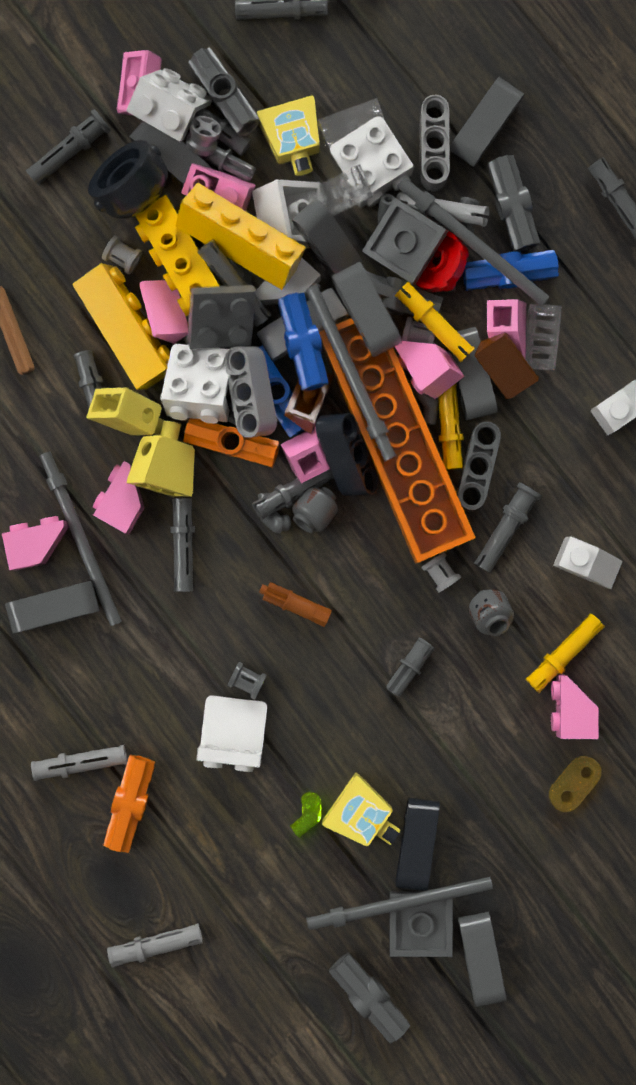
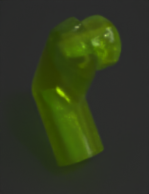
[290,792,322,838]

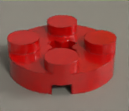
[416,230,469,292]

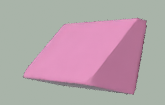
[117,50,161,115]
[139,280,188,344]

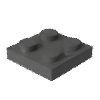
[362,198,449,285]
[187,285,256,349]
[389,891,453,957]

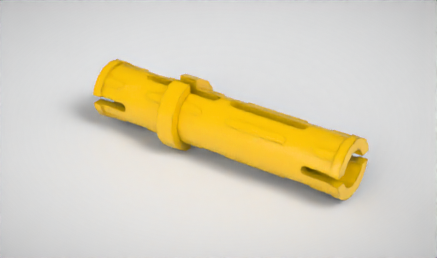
[395,282,475,363]
[438,383,464,470]
[526,613,605,693]

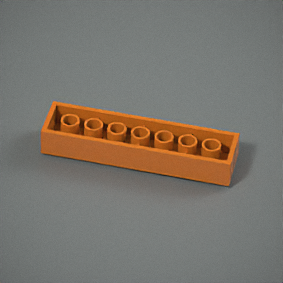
[319,318,475,563]

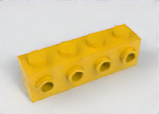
[175,183,306,290]
[135,195,220,316]
[72,263,170,389]

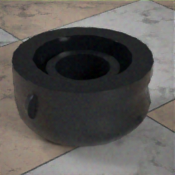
[88,140,168,219]

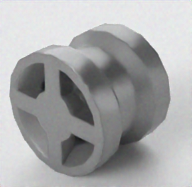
[186,116,221,156]

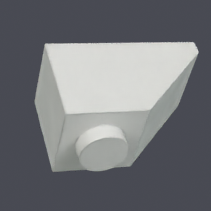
[256,258,321,305]
[590,379,636,435]
[553,536,622,589]

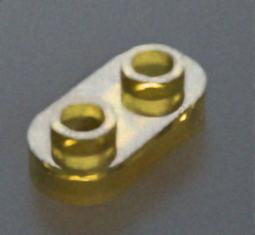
[549,756,601,812]

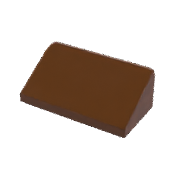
[475,332,539,400]
[284,372,334,434]

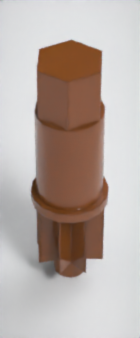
[259,582,332,627]

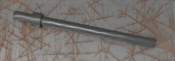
[397,177,549,306]
[306,285,396,461]
[39,451,122,626]
[306,877,493,930]

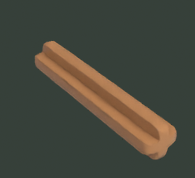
[0,286,35,375]

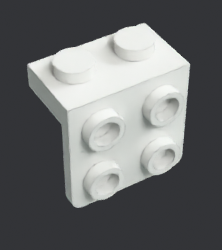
[126,68,213,141]
[330,116,414,208]
[161,344,229,424]
[197,696,267,772]

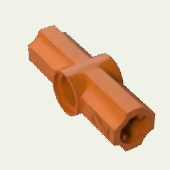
[183,418,280,468]
[103,755,156,853]

